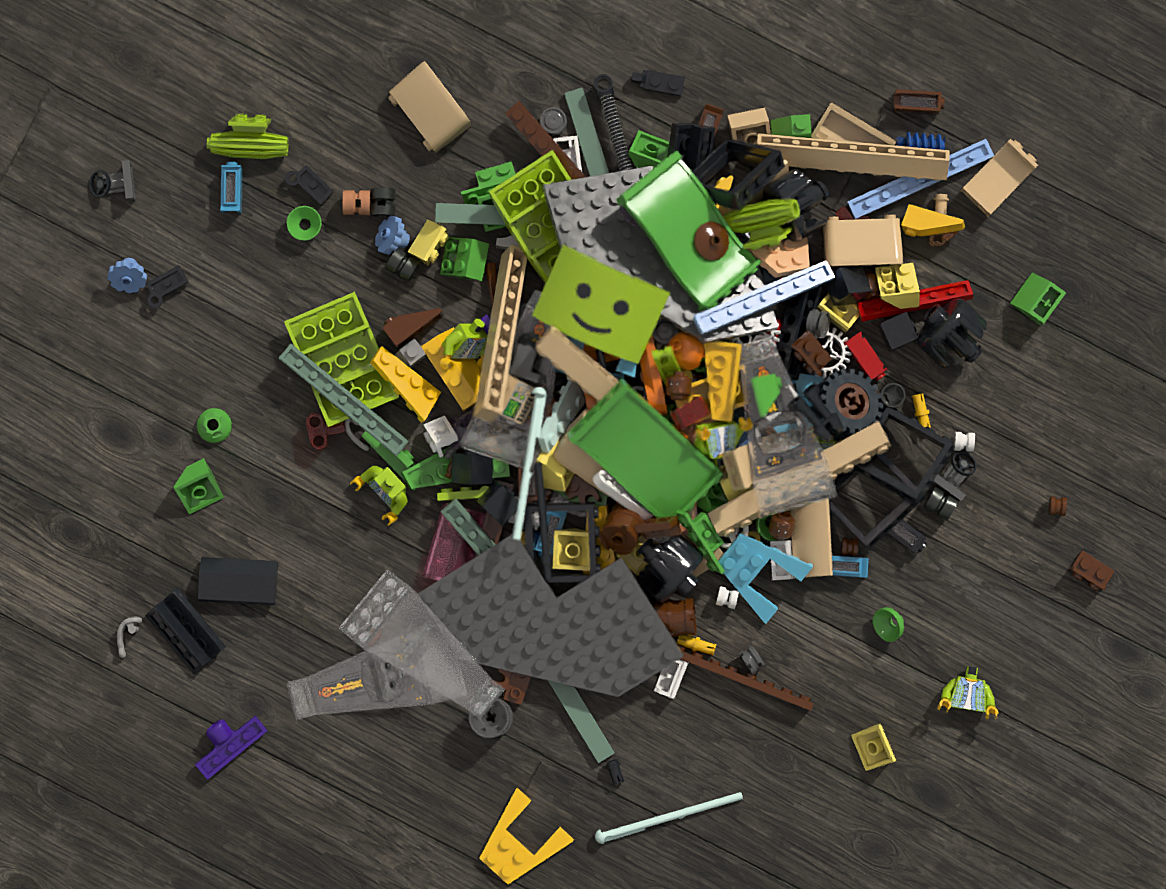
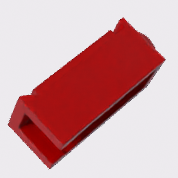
[844,332,887,381]

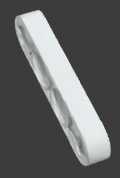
[593,470,654,520]

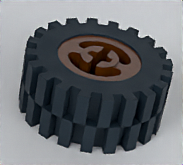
[810,369,883,441]

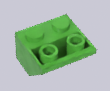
[440,237,489,281]
[1010,273,1066,326]

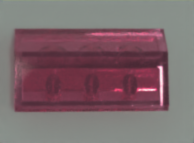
[422,502,486,581]

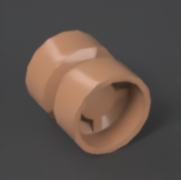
[343,190,371,215]

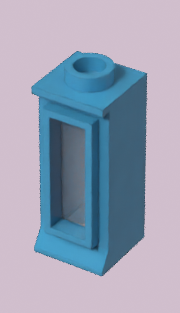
[220,162,242,213]
[535,511,567,556]
[832,556,869,578]

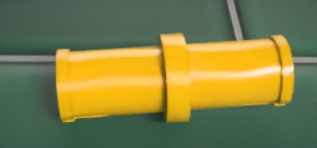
[912,393,931,427]
[676,635,717,656]

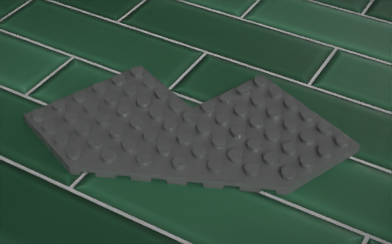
[542,166,778,344]
[418,534,684,697]

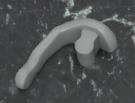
[344,418,369,451]
[117,616,142,658]

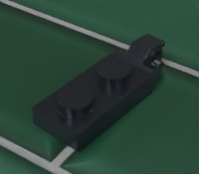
[631,70,685,97]

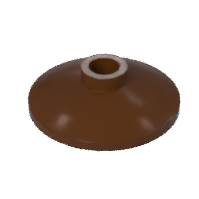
[694,222,729,261]

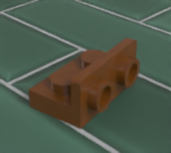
[791,330,832,377]
[634,515,681,539]
[1069,550,1115,592]

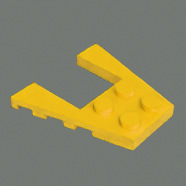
[480,788,574,884]

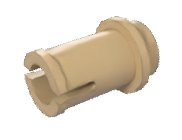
[934,194,949,215]

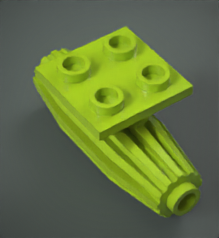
[207,114,289,159]
[723,199,800,250]

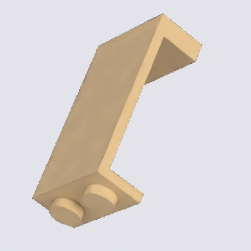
[961,139,1038,217]
[722,432,794,491]

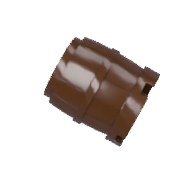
[599,503,643,555]
[652,598,697,638]

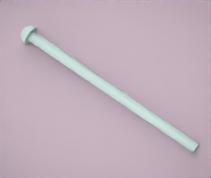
[513,387,546,540]
[595,792,743,844]

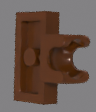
[565,475,602,502]
[492,668,531,705]

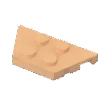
[747,237,809,278]

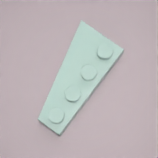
[538,377,585,453]

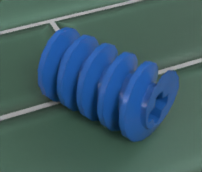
[906,132,945,150]

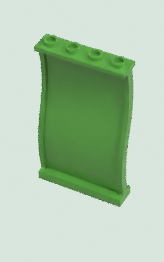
[615,151,761,311]
[567,379,723,519]

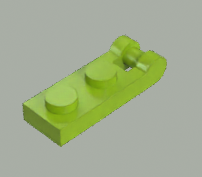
[652,346,682,386]
[437,486,489,501]

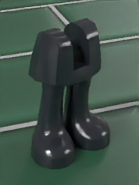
[787,383,844,443]

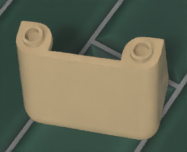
[388,61,471,153]
[823,215,903,267]
[553,409,609,496]

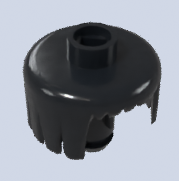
[763,169,829,241]
[917,298,987,368]
[635,534,703,603]

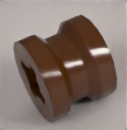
[1048,496,1067,516]
[841,537,858,557]

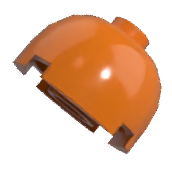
[667,331,705,371]

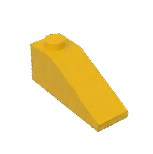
[901,204,965,237]

